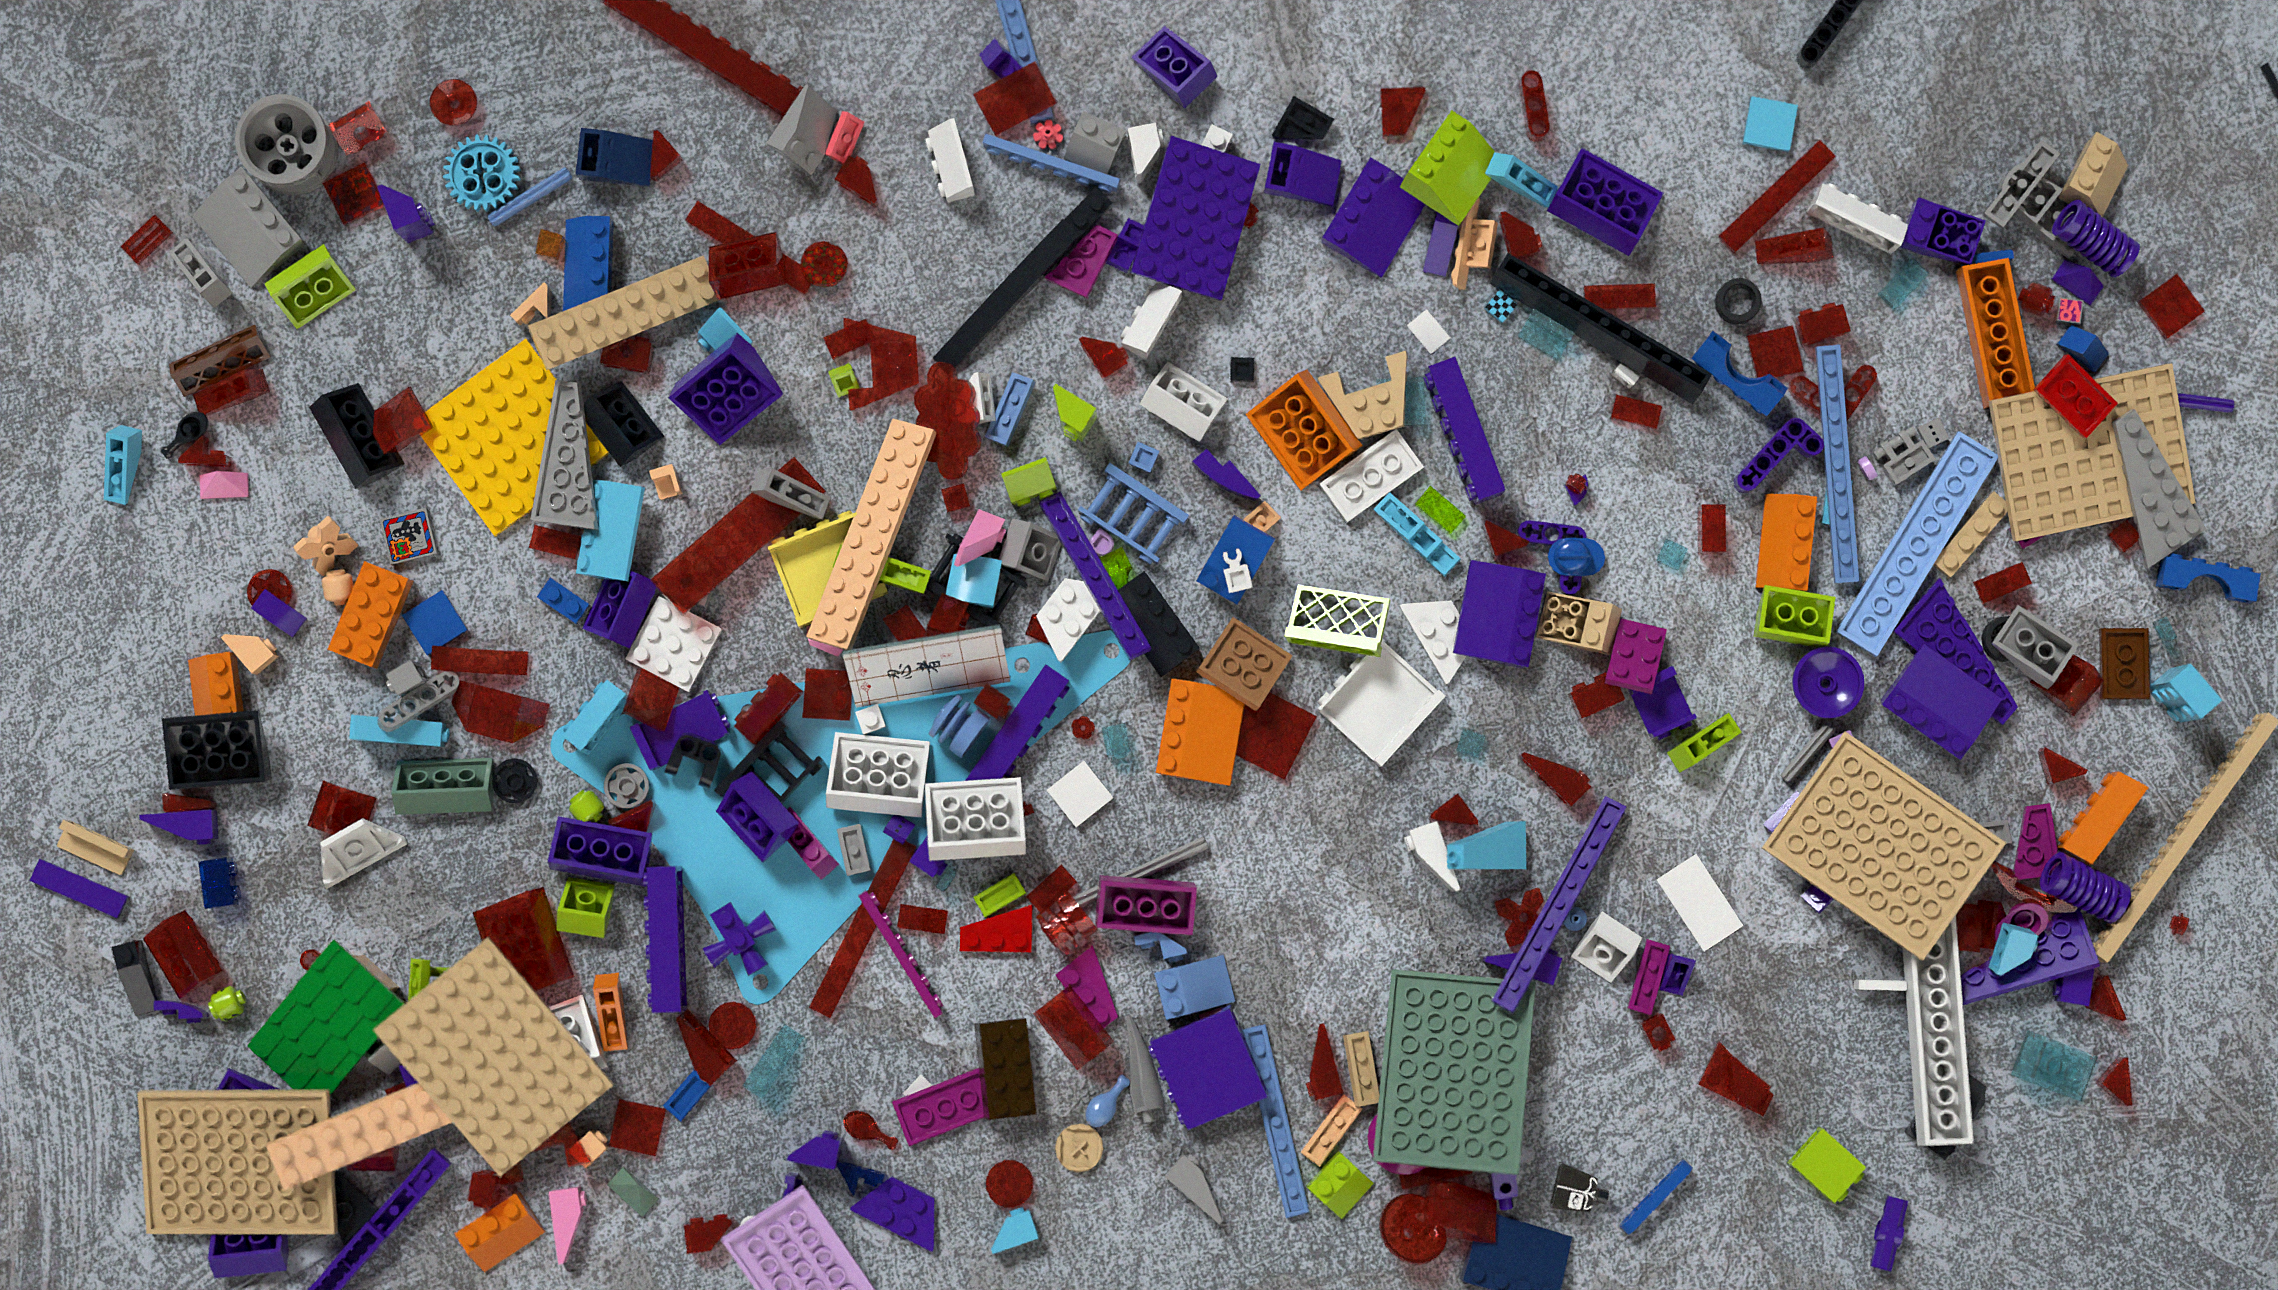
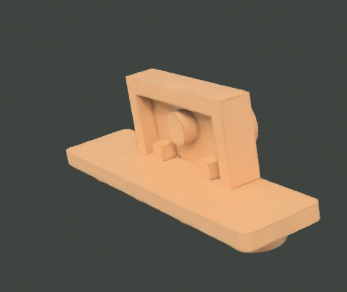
[1451,198,1498,290]

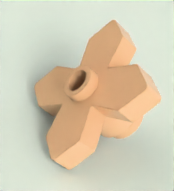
[293,516,358,576]

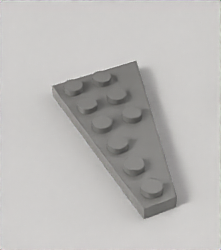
[531,380,598,530]
[2112,409,2206,568]

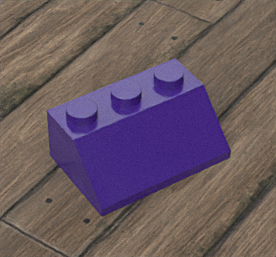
[377,184,435,243]
[582,571,658,648]
[716,772,799,862]
[208,1234,289,1279]

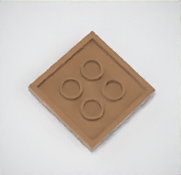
[1197,617,1292,711]

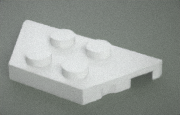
[1036,578,1101,663]
[1399,601,1466,685]
[320,819,407,889]

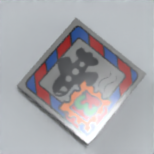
[380,508,438,566]

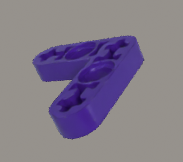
[1517,520,1587,595]

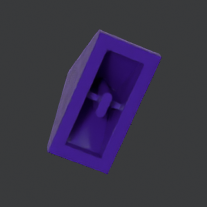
[1659,954,1696,996]

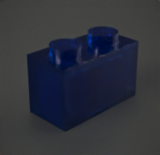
[198,857,241,909]

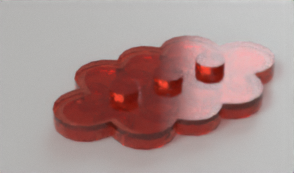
[914,362,982,480]

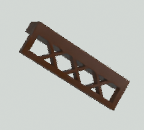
[169,324,270,397]

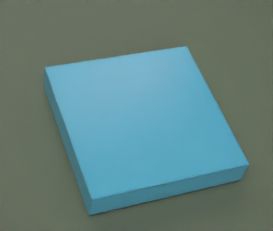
[1742,96,1798,152]

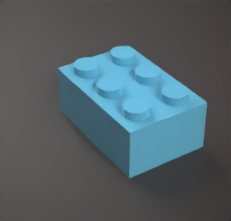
[2150,663,2223,723]

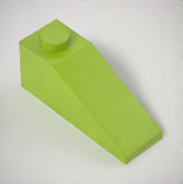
[1667,712,1742,773]

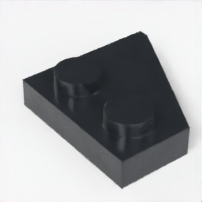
[1271,96,1335,140]

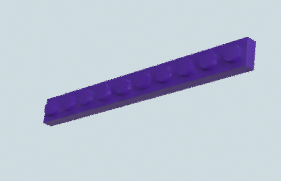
[1492,796,1627,1014]

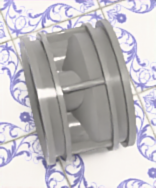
[235,94,339,196]

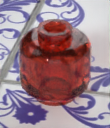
[2018,282,2056,317]

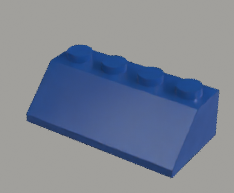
[563,216,614,311]

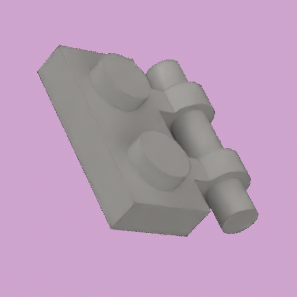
[1872,427,1935,486]

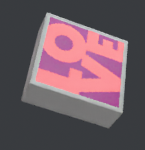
[2055,297,2083,325]

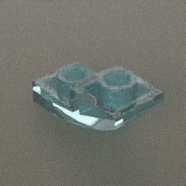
[1877,257,1930,310]

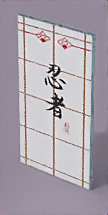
[842,625,1011,708]

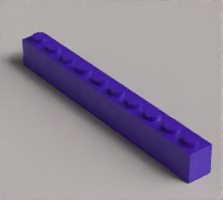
[909,664,1070,878]

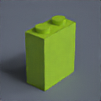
[1787,1127,1866,1203]

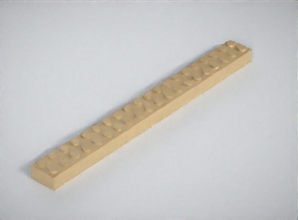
[2092,712,2278,963]

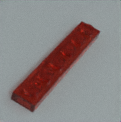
[1718,140,1836,254]

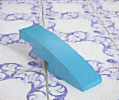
[1374,492,1461,577]

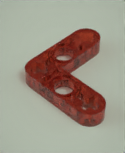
[1788,365,1877,421]

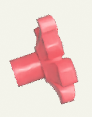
[1033,120,1063,150]

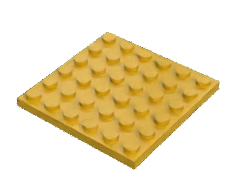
[411,338,609,537]

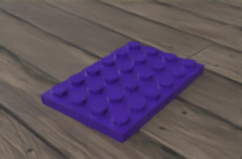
[1130,136,1261,301]

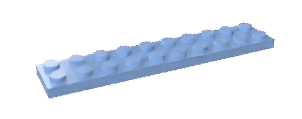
[1835,431,1998,657]

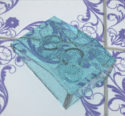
[2011,1030,2098,1102]

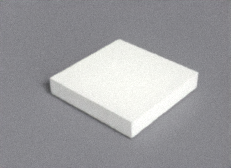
[1047,761,1113,827]

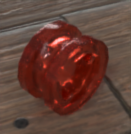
[300,949,321,970]

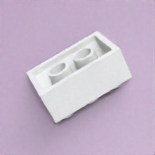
[925,118,975,203]
[1120,282,1182,360]
[1140,362,1227,442]

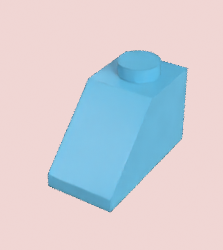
[1989,922,2038,975]
[991,1207,1039,1254]

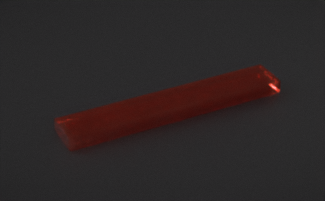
[685,200,814,295]

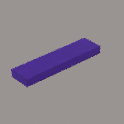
[30,859,129,918]

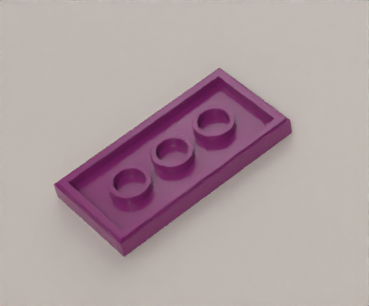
[892,1068,984,1147]

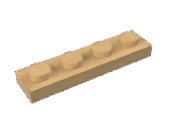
[1933,491,2008,578]

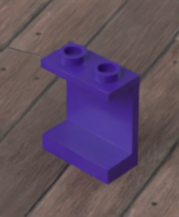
[1628,666,1697,740]

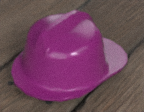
[1995,903,2048,941]

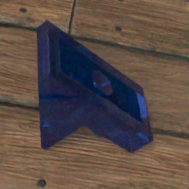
[837,1161,886,1196]

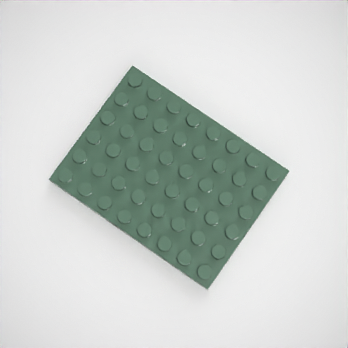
[1373,969,1536,1175]

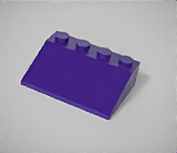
[1547,148,1664,256]
[1321,157,1426,278]
[668,332,783,445]
[1453,560,1546,668]
[1881,643,2002,760]

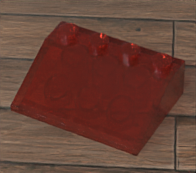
[472,887,574,992]

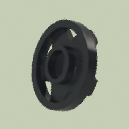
[492,758,538,803]

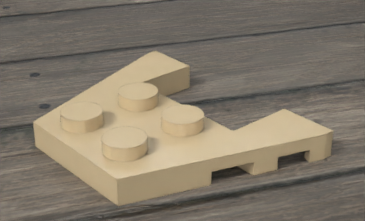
[1318,351,1408,440]

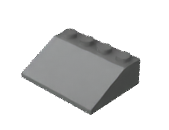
[192,167,307,288]

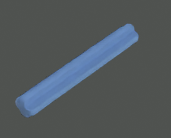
[488,168,572,226]

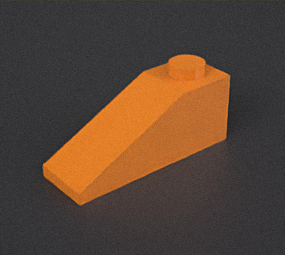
[593,973,628,1052]

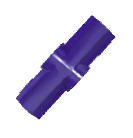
[1870,1195,1909,1272]

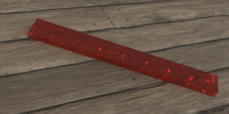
[809,839,917,1018]

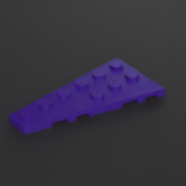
[1960,904,2100,1005]

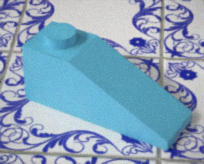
[1485,153,1558,208]
[104,425,142,505]

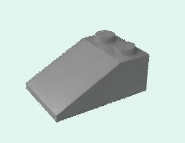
[766,85,837,175]
[1992,605,2079,690]

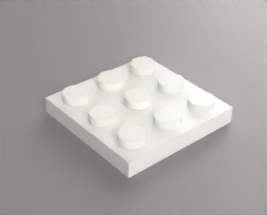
[625,596,723,692]

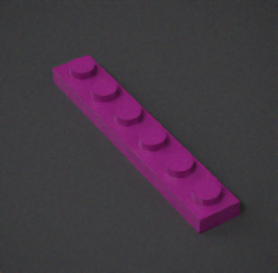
[858,890,944,1019]

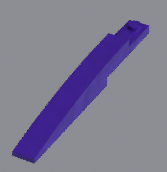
[308,1147,453,1290]

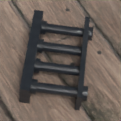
[926,533,1028,630]
[714,720,823,804]

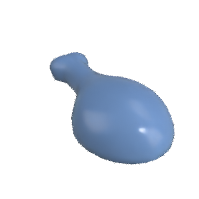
[1085,1075,1130,1127]

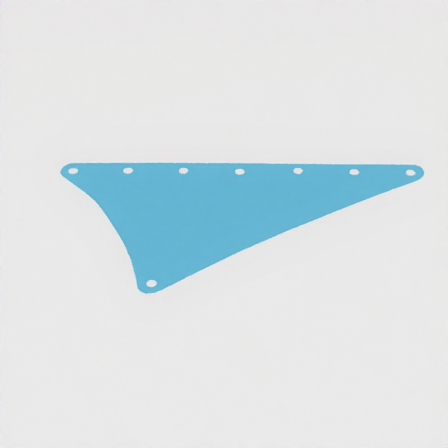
[550,630,1131,1005]

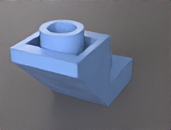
[1134,932,1187,962]

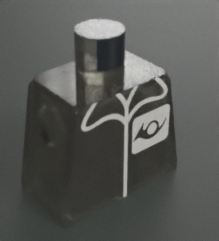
[1549,1162,1609,1211]

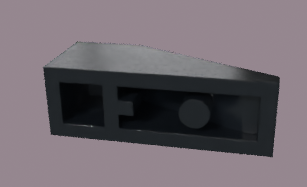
[111,940,158,1016]

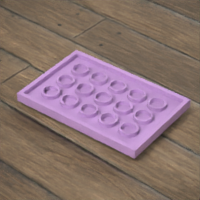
[721,1185,876,1290]

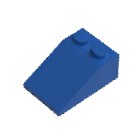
[1196,515,1275,605]

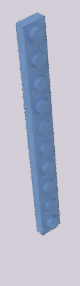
[1815,345,1859,584]

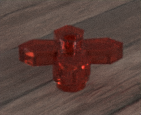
[1494,888,1544,947]

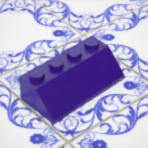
[547,816,653,886]

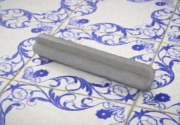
[1780,724,1834,783]

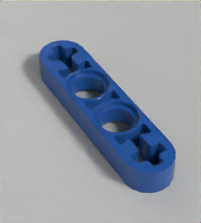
[1619,1159,1693,1235]

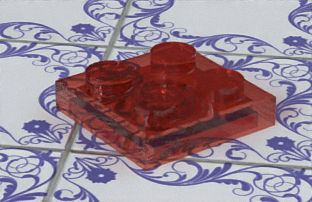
[2137,274,2205,340]

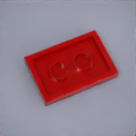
[2033,354,2118,439]

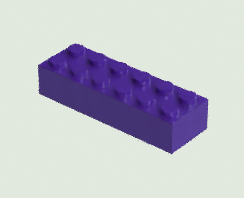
[1423,357,1506,505]
[643,866,687,1013]

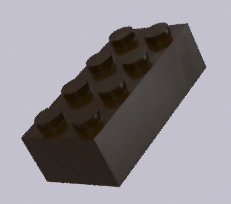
[974,1018,1037,1120]

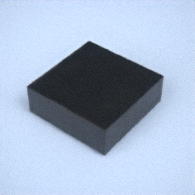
[1230,357,1254,382]

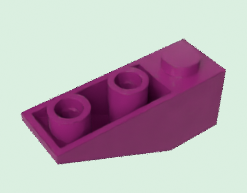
[787,807,839,880]

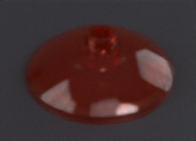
[1379,1194,1448,1265]

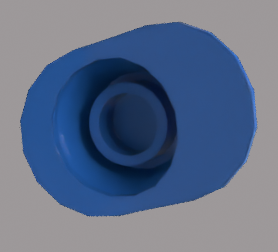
[1548,538,1605,576]

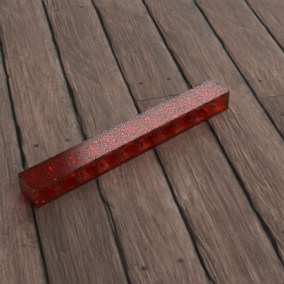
[600,0,804,117]

